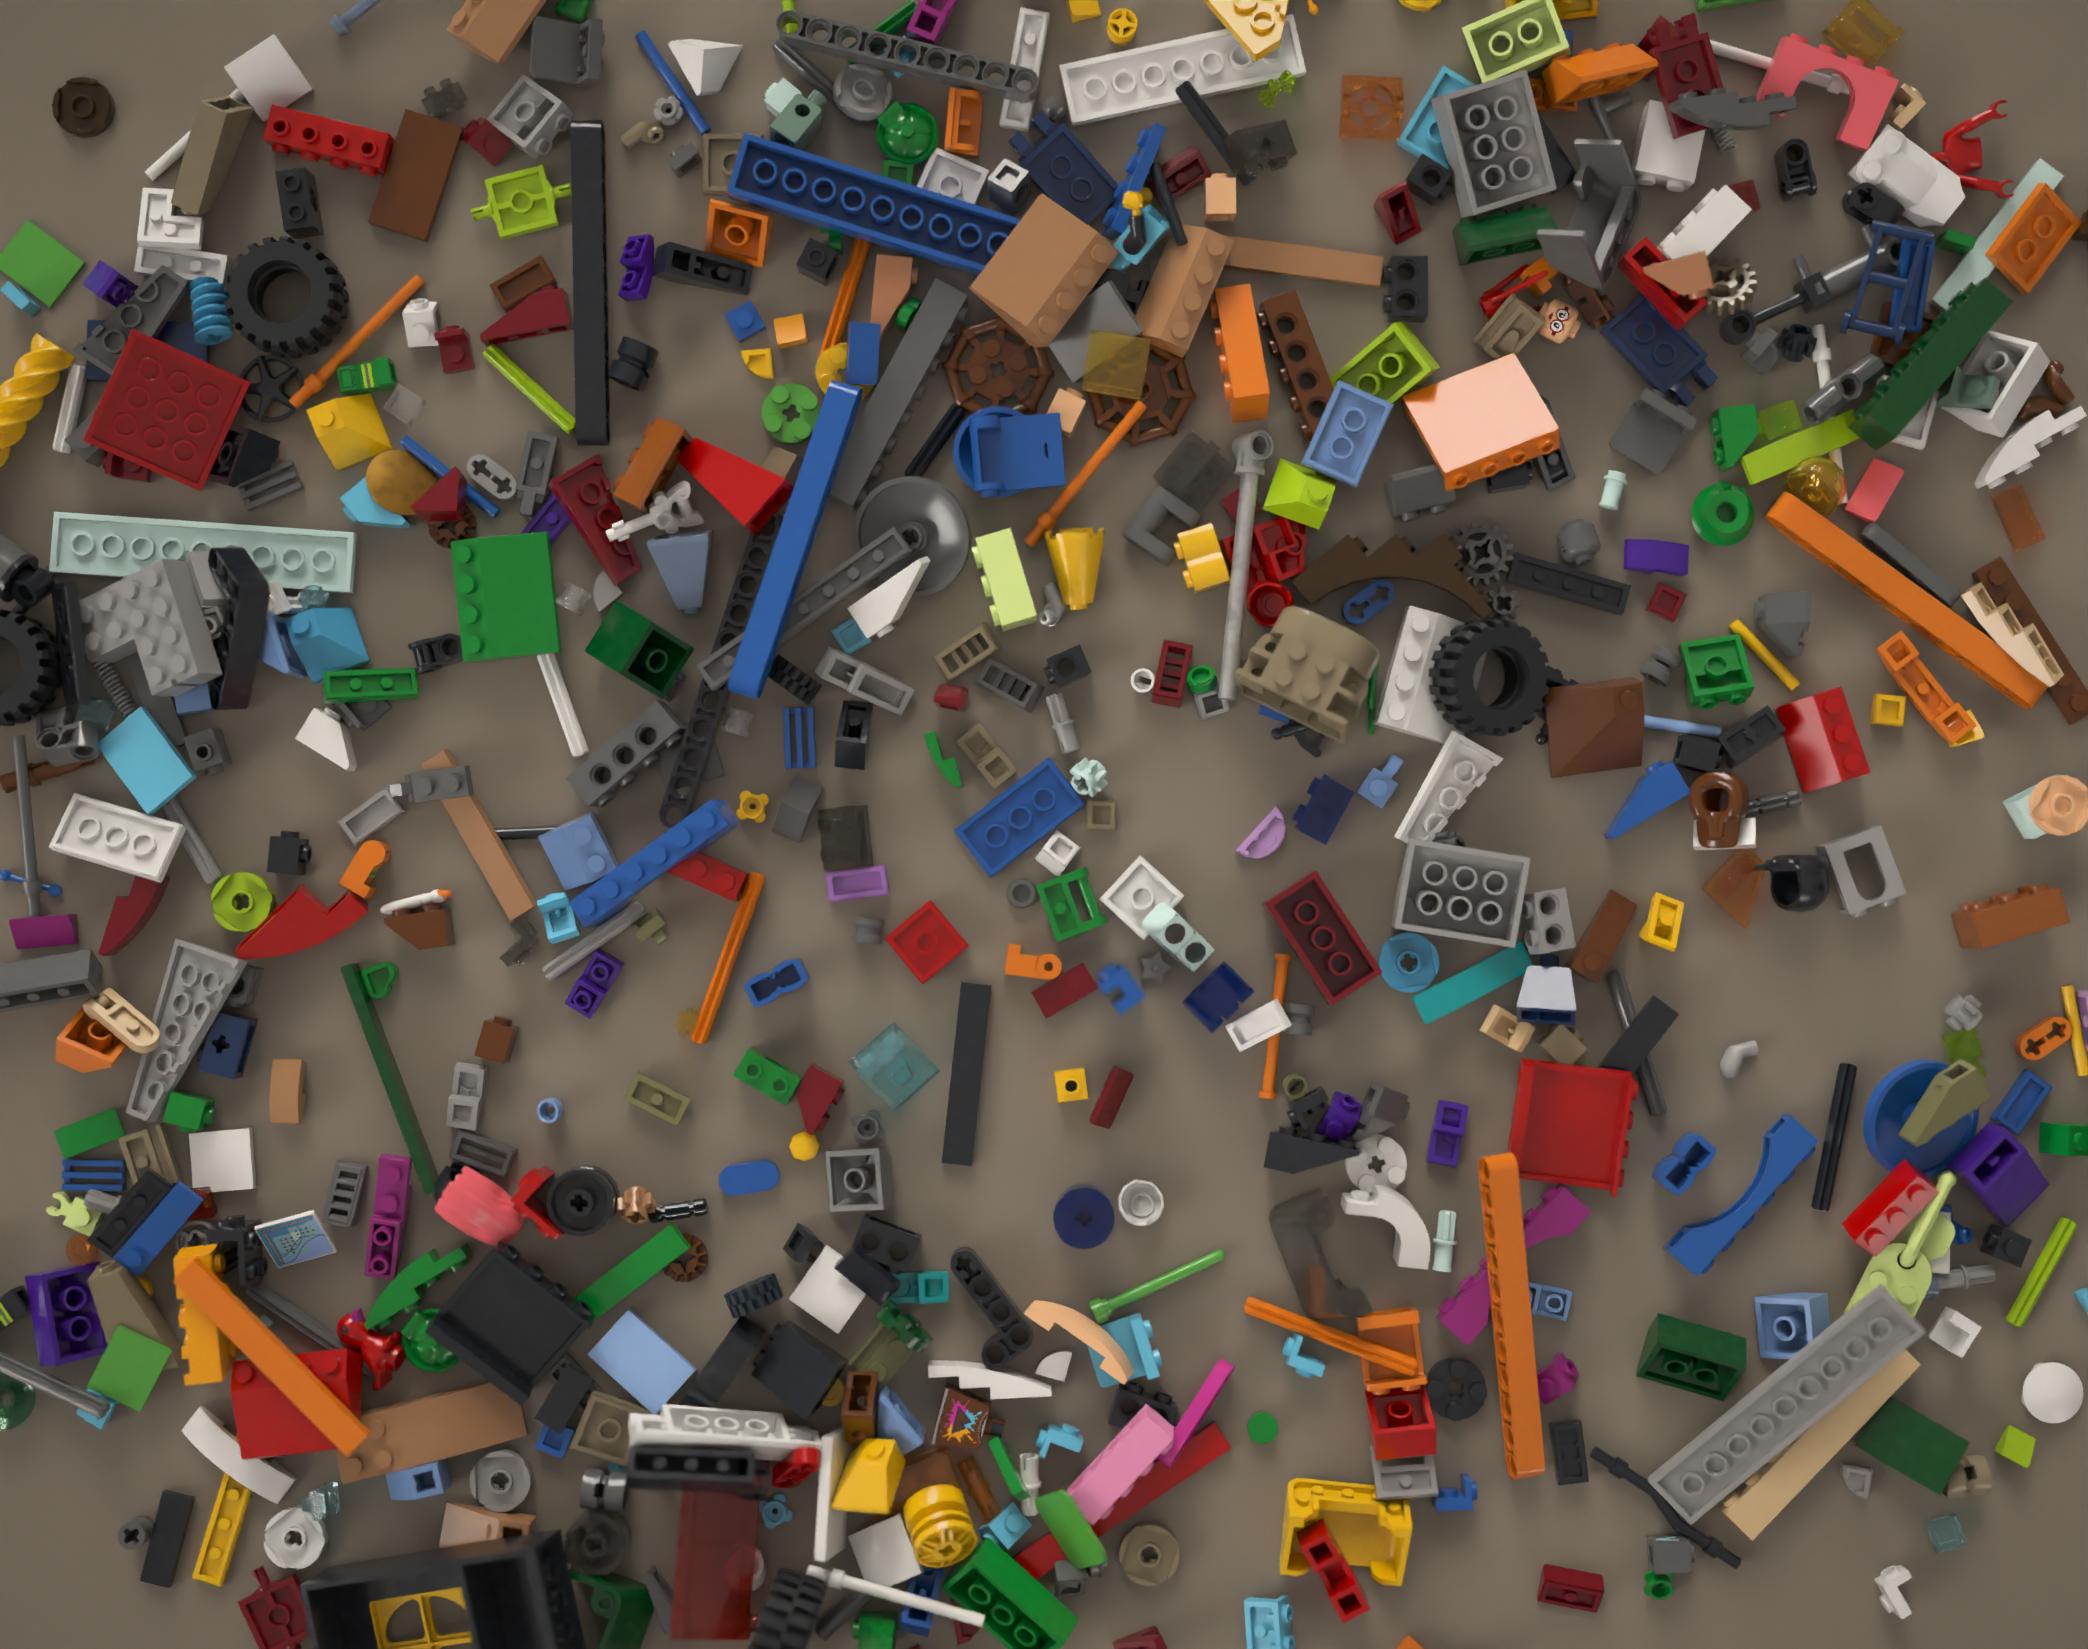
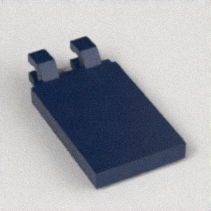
[1008,110,1118,225]
[1600,294,1718,407]

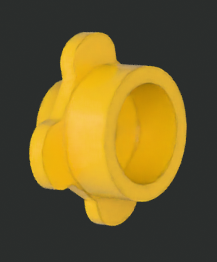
[736,790,769,823]

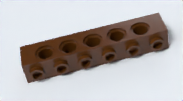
[1256,289,1334,442]

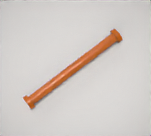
[1258,953,1293,1099]

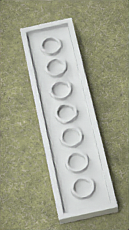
[1059,14,1306,127]

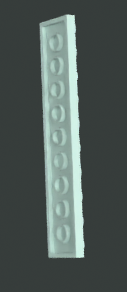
[49,512,357,594]

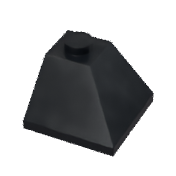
[207,424,281,487]

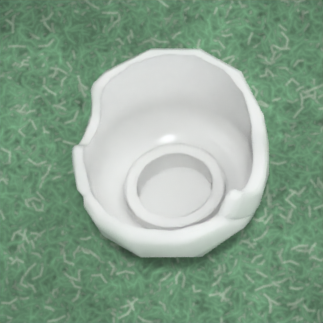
[1118,1179,1164,1226]

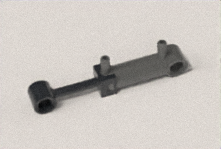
[1719,223,1902,345]

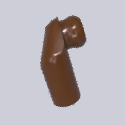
[2042,360,2075,405]
[2017,395,2063,421]

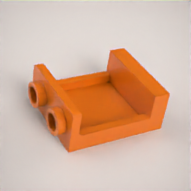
[1354,1306,1427,1395]

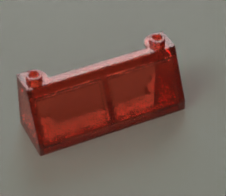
[670,1459,770,1640]

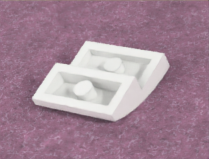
[224,34,314,123]
[789,1245,866,1334]
[848,1513,924,1587]

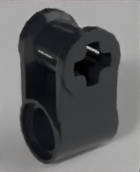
[1774,138,1817,201]
[1842,182,1905,237]
[408,633,463,675]

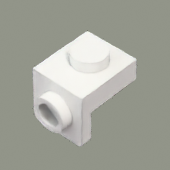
[402,298,439,348]
[1874,1565,1912,1619]

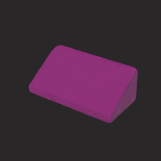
[9,914,79,949]

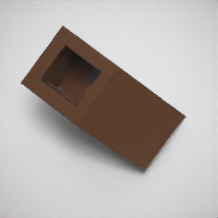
[384,904,455,950]

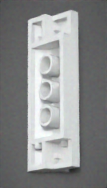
[628,1404,822,1461]

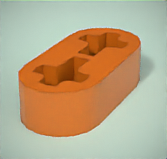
[2015,1016,2072,1060]

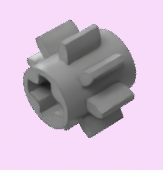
[1944,994,1983,1031]

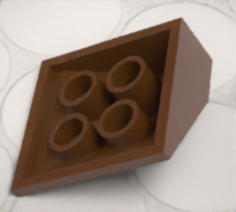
[1544,677,1645,778]

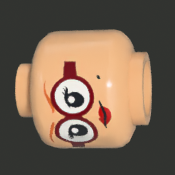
[1537,299,1581,344]

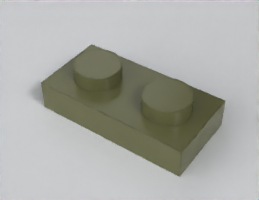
[623,1071,692,1126]

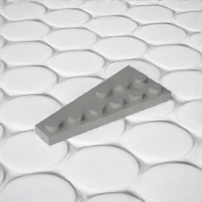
[126,938,248,1122]

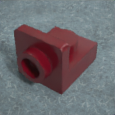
[434,325,475,374]
[102,451,152,483]

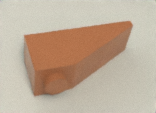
[870,254,919,344]

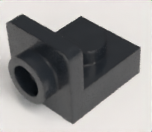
[1287,1086,1329,1132]

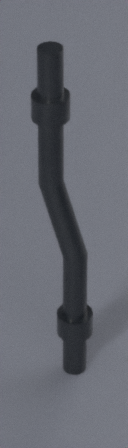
[1590,1446,1742,1569]

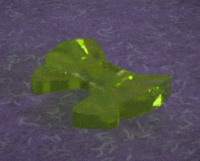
[1258,70,1296,108]

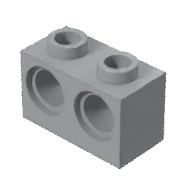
[1521,887,1576,955]

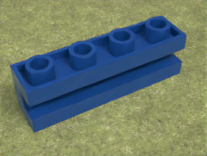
[1096,962,1146,1015]

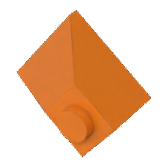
[55,998,128,1073]

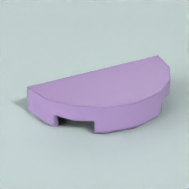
[1235,806,1285,859]

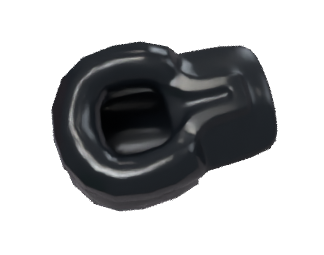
[1752,855,1829,913]

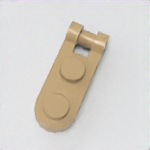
[83,988,160,1053]

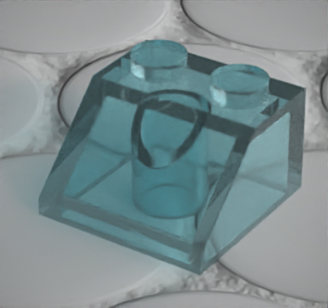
[849,1021,940,1111]

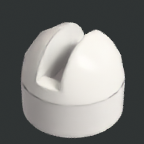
[1131,668,1156,693]

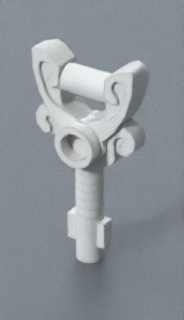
[605,480,704,542]

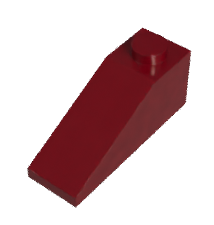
[480,285,574,347]

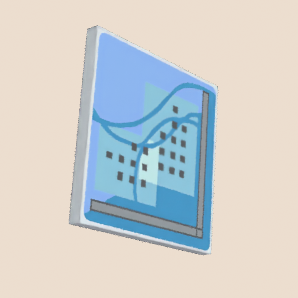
[255,1210,337,1268]

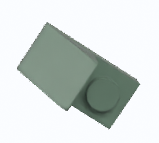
[1936,367,2000,409]

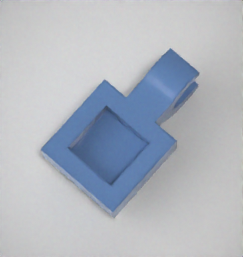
[1356,754,1404,809]

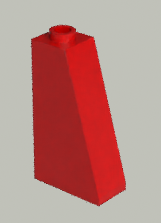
[676,437,794,535]

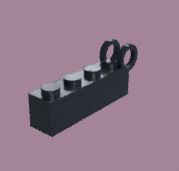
[627,1446,769,1501]

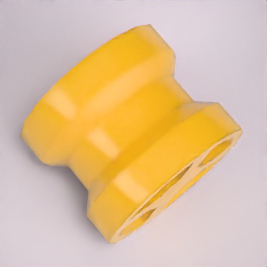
[1107,8,1137,45]

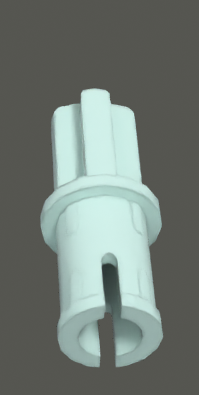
[1432,1210,1457,1272]

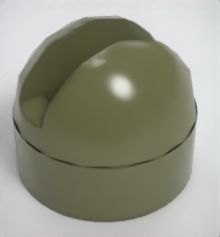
[1282,1074,1308,1099]

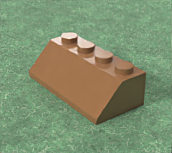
[446,0,547,66]
[1135,224,1235,358]

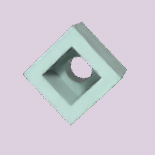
[764,78,803,117]

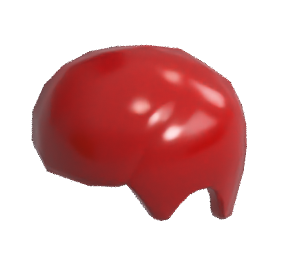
[1247,581,1294,627]

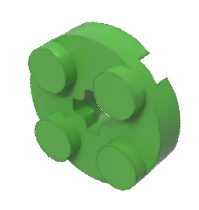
[761,383,821,445]

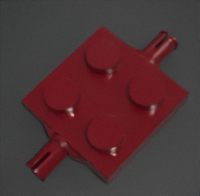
[237,1565,309,1649]

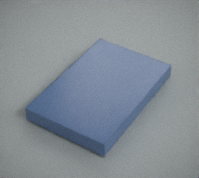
[1301,380,1394,489]

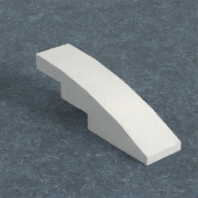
[928,1360,1052,1399]

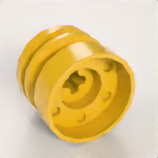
[903,1484,977,1568]

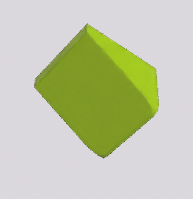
[1994,1424,2036,1469]

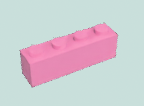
[1066,1404,1174,1525]

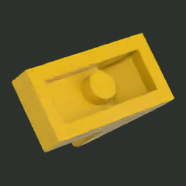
[1638,892,1684,952]

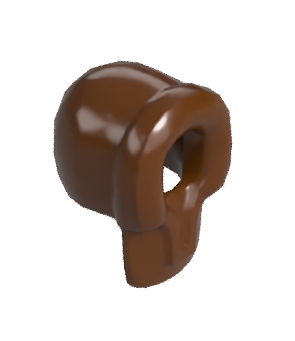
[1689,771,1749,848]

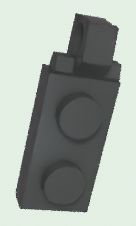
[515,431,559,518]
[389,765,474,803]

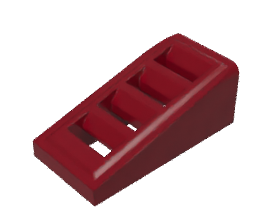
[1151,640,1193,708]
[933,683,969,712]

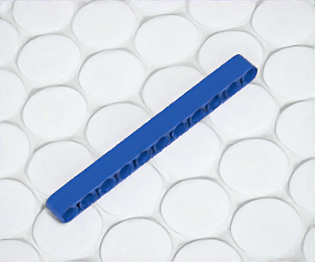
[728,380,863,699]

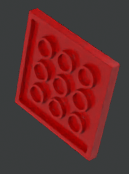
[83,328,250,492]

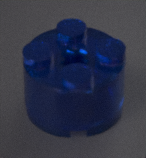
[1182,961,1254,1033]
[1053,1184,1115,1249]

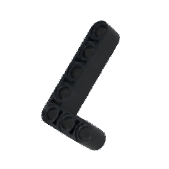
[208,547,270,710]

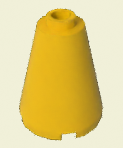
[1044,528,1105,610]

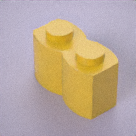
[1173,523,1230,594]

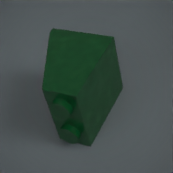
[584,600,695,700]

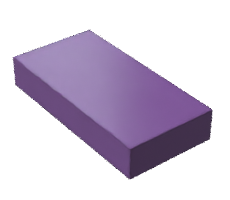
[825,865,889,902]

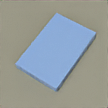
[587,1308,697,1415]

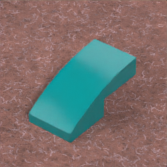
[885,1271,949,1304]

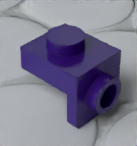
[1315,1091,1362,1144]

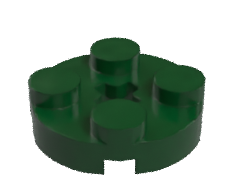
[876,1299,933,1353]

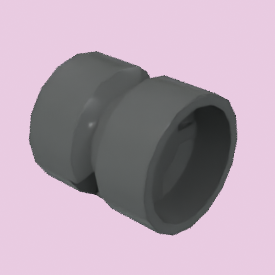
[579,1468,629,1513]

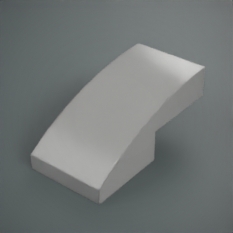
[446,1062,487,1131]

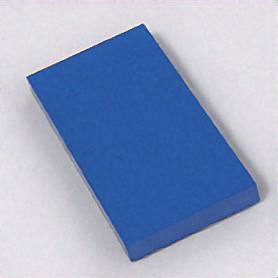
[954,757,1086,878]

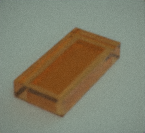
[1990,484,2046,552]

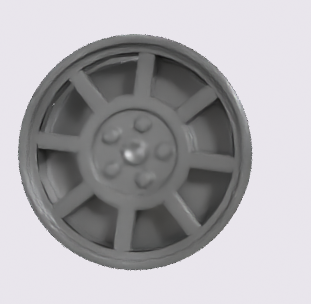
[175,1218,225,1252]

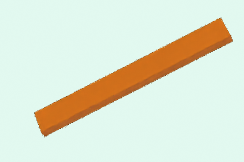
[173,1257,371,1457]

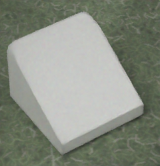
[1035,830,1080,876]

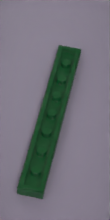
[340,963,439,1195]

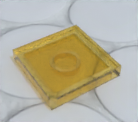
[1081,330,1151,400]

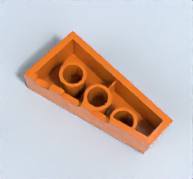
[1209,283,1270,423]

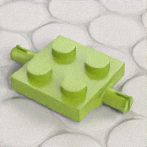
[470,164,572,240]

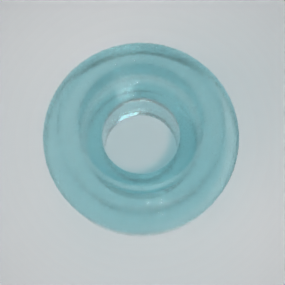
[298,585,330,610]

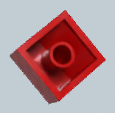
[1365,1384,1436,1461]

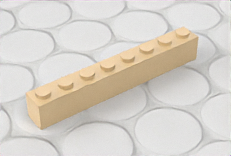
[1719,1349,1921,1541]

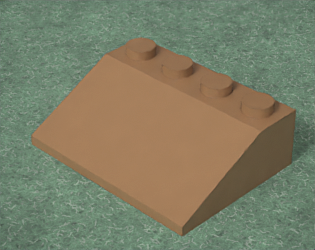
[969,193,1119,348]

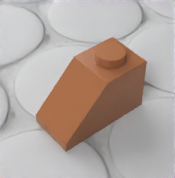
[1643,250,1714,300]

